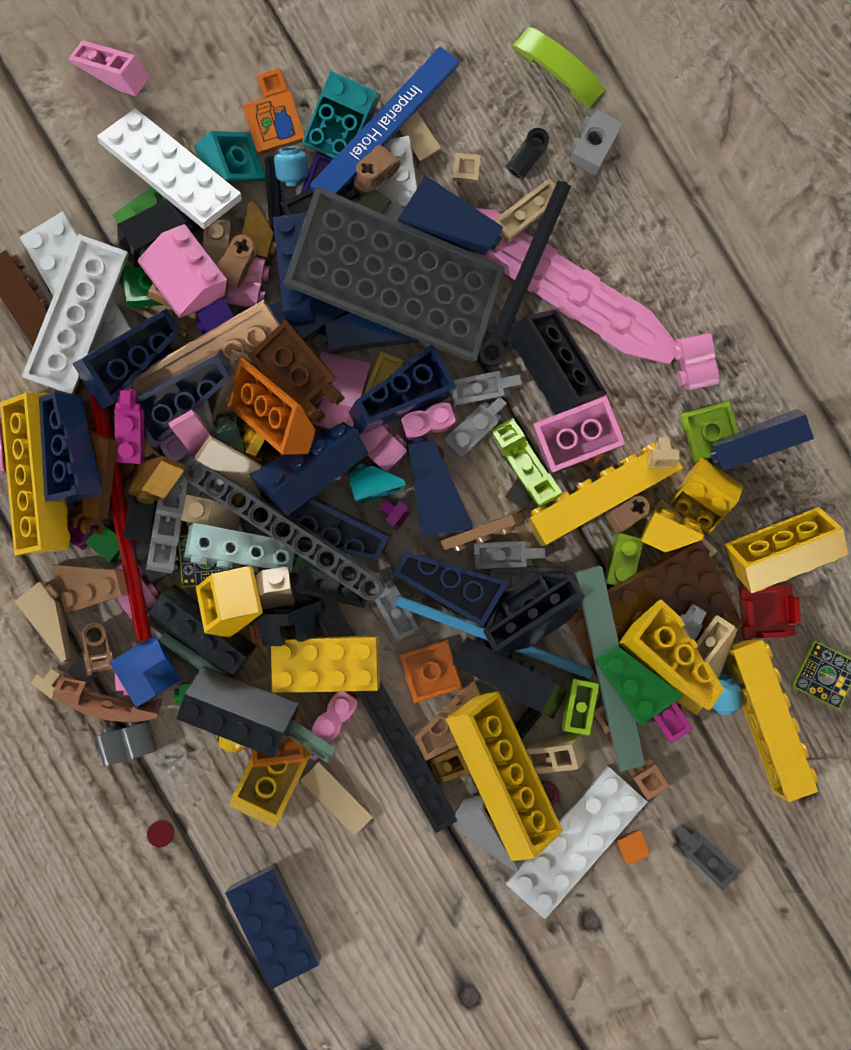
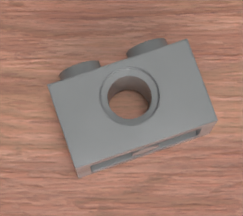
[569,109,623,175]

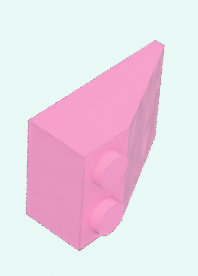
[311,351,371,431]

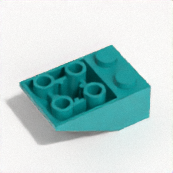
[301,70,381,158]

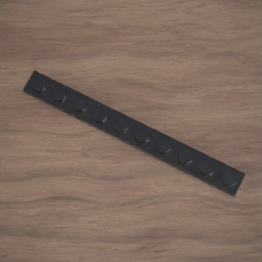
[315,598,457,833]

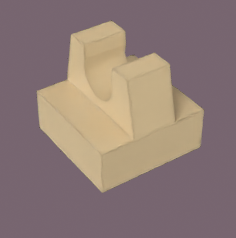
[452,153,481,183]
[648,437,680,468]
[31,668,65,699]

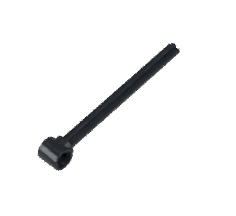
[478,180,571,368]

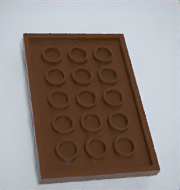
[567,540,743,682]

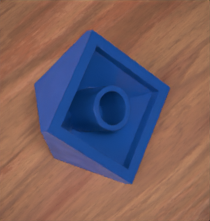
[109,635,182,707]

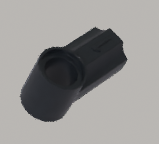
[505,128,549,181]

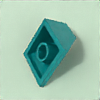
[194,131,266,181]
[348,463,406,504]

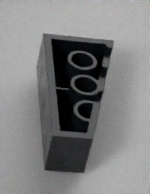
[117,199,201,268]
[453,637,568,719]

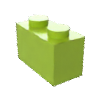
[604,533,644,586]
[560,677,599,736]

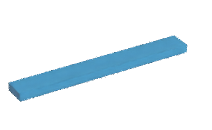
[394,596,593,679]

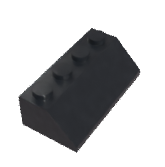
[507,309,607,415]
[148,584,257,678]
[176,666,300,758]

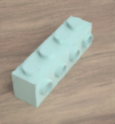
[184,523,295,574]

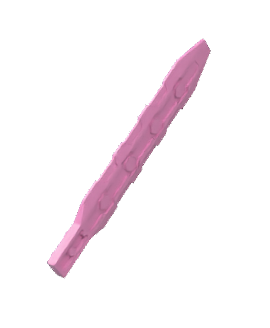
[466,208,677,364]

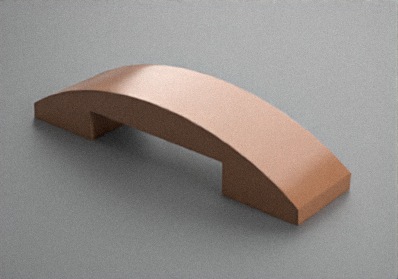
[53,676,163,722]
[594,704,670,800]

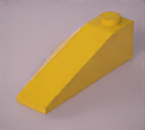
[619,600,724,710]

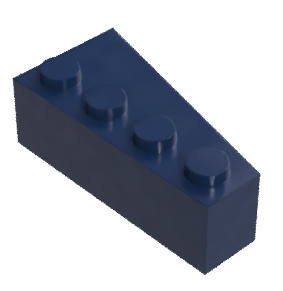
[273,212,317,324]
[72,308,180,409]
[349,344,456,435]
[136,349,234,449]
[39,392,103,502]
[250,422,369,516]
[279,496,391,560]
[393,552,509,627]

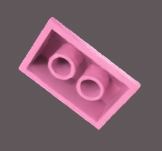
[138,224,227,318]
[533,396,625,474]

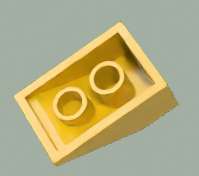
[229,748,312,829]

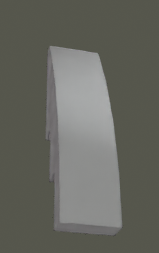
[146,474,188,574]

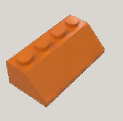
[227,359,315,455]

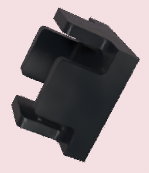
[249,601,323,646]

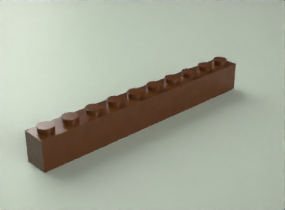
[0,250,148,481]

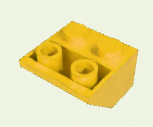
[668,457,744,534]
[641,506,704,552]
[196,566,263,638]

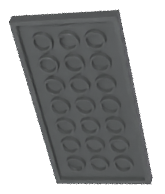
[283,186,505,362]

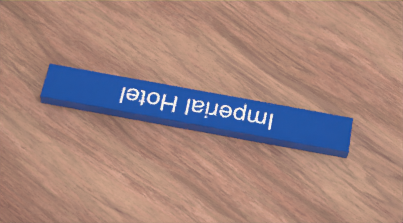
[310,47,459,195]

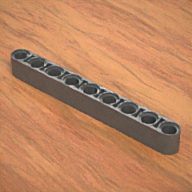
[182,459,385,600]

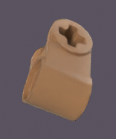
[354,144,401,194]
[217,234,257,288]
[603,491,655,534]
[82,623,114,676]

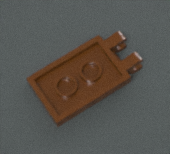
[248,320,345,423]
[69,430,118,535]

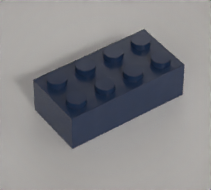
[225,863,322,990]

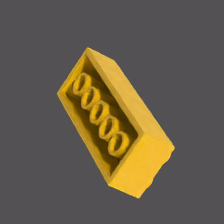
[0,392,70,556]
[526,440,683,547]
[725,638,818,802]
[446,691,563,861]

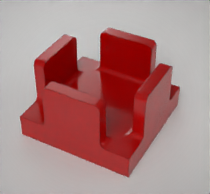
[739,584,801,638]

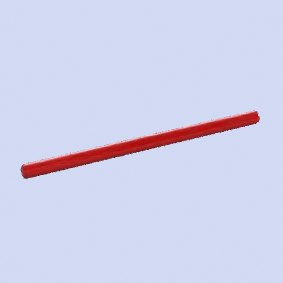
[89,391,152,642]

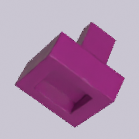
[380,500,412,531]

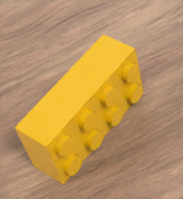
[724,507,848,593]
[271,636,380,693]

